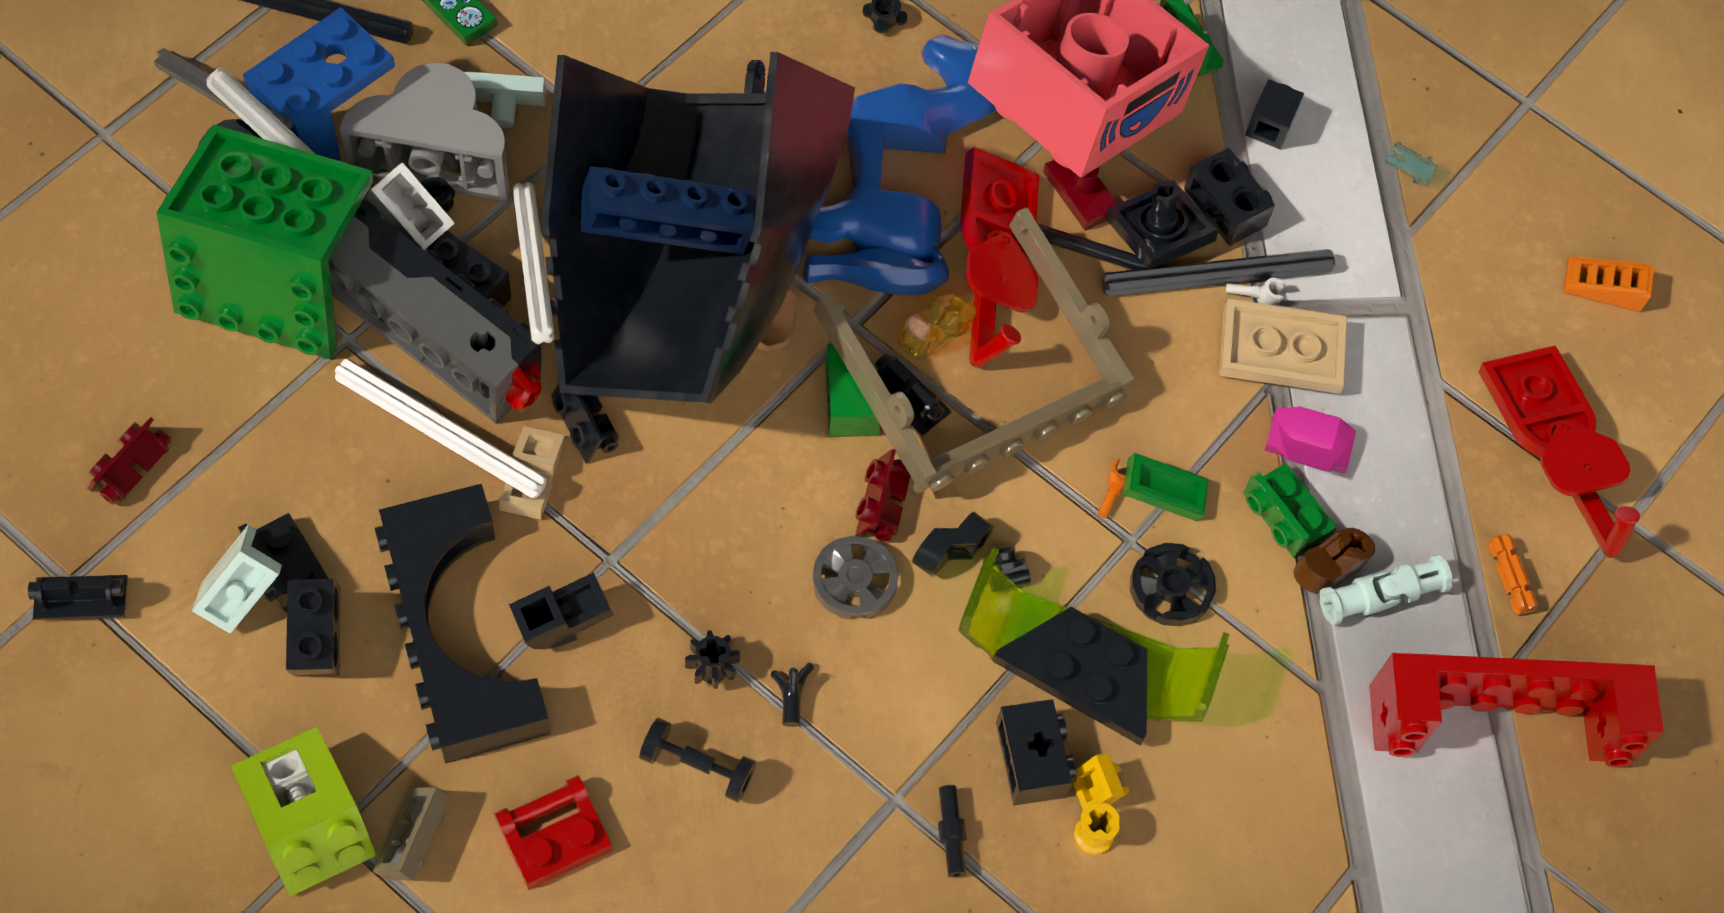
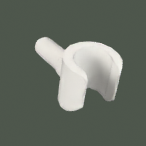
[1225,278,1285,306]

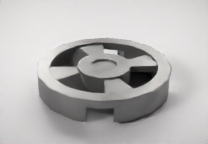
[812,535,899,619]

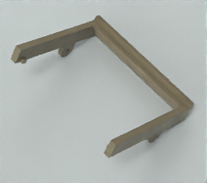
[813,207,1135,494]

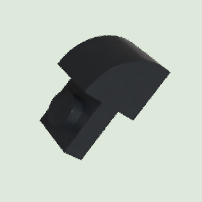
[509,572,613,649]

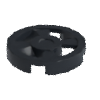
[1130,543,1216,627]

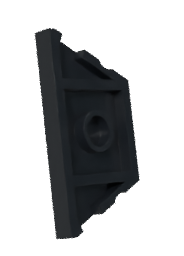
[992,607,1148,746]

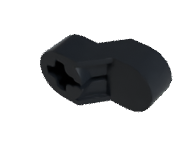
[912,512,994,577]

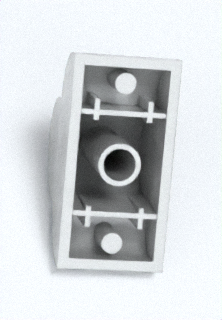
[340,63,510,202]

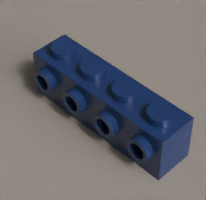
[581,166,754,255]

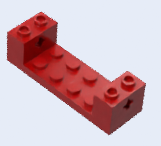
[1369,652,1664,767]

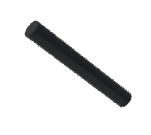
[1037,223,1147,270]

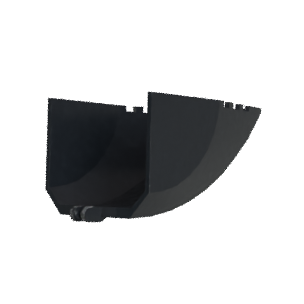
[541,52,855,404]

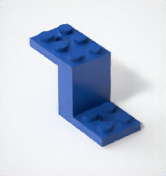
[243,7,395,162]

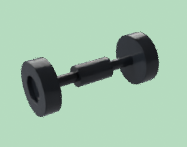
[639,717,757,803]

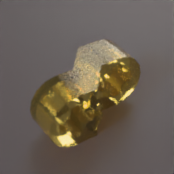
[898,294,976,357]

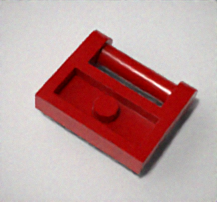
[494,775,613,890]

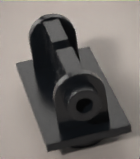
[875,354,952,437]
[551,383,619,463]
[28,575,128,620]

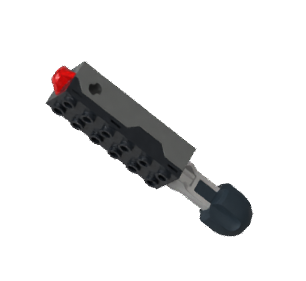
[198,119,542,424]

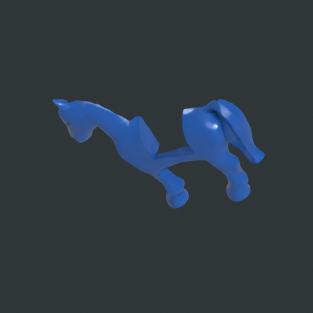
[764,35,996,296]

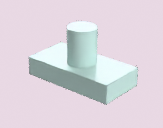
[464,72,547,129]

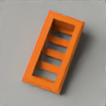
[1563,256,1654,312]

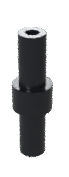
[938,785,967,878]

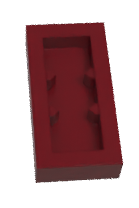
[1043,160,1118,230]

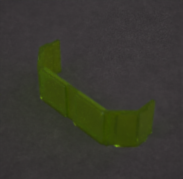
[958,547,1230,722]

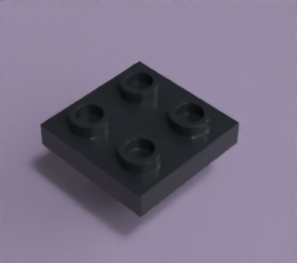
[1106,180,1218,270]

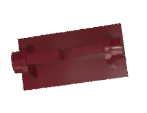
[87,417,172,504]
[855,449,911,542]

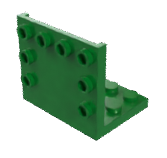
[156,124,373,359]

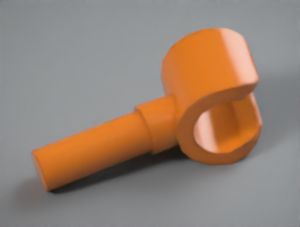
[1097,459,1125,518]

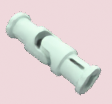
[1319,554,1452,625]

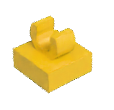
[1072,754,1130,810]

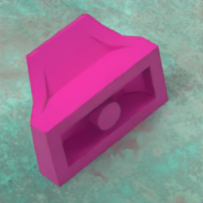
[1264,406,1356,474]

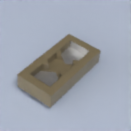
[373,787,450,880]

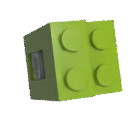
[231,726,377,897]

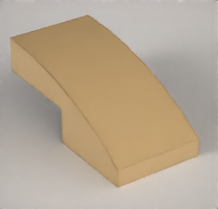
[499,426,565,520]

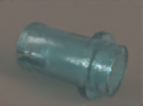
[1385,141,1438,185]

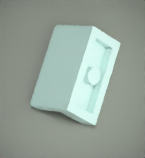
[192,524,282,634]

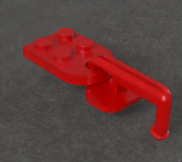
[960,146,1039,368]
[1479,345,1640,558]

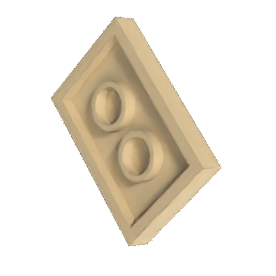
[1219,298,1347,394]

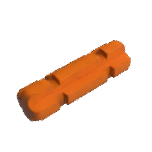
[1488,534,1538,615]

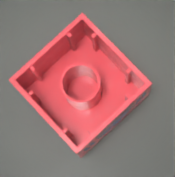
[968,0,1209,178]

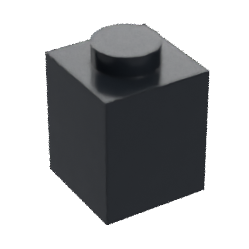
[1245,79,1304,150]

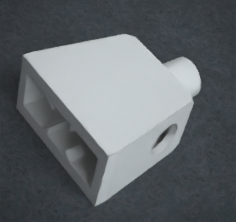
[367,162,455,250]

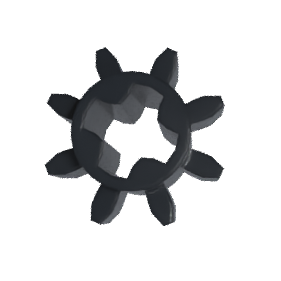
[685,630,740,689]

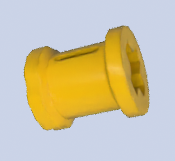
[1073,802,1120,855]

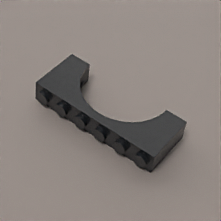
[374,483,551,763]

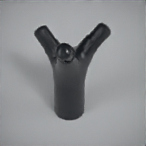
[770,662,814,727]

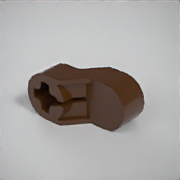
[1293,528,1376,594]

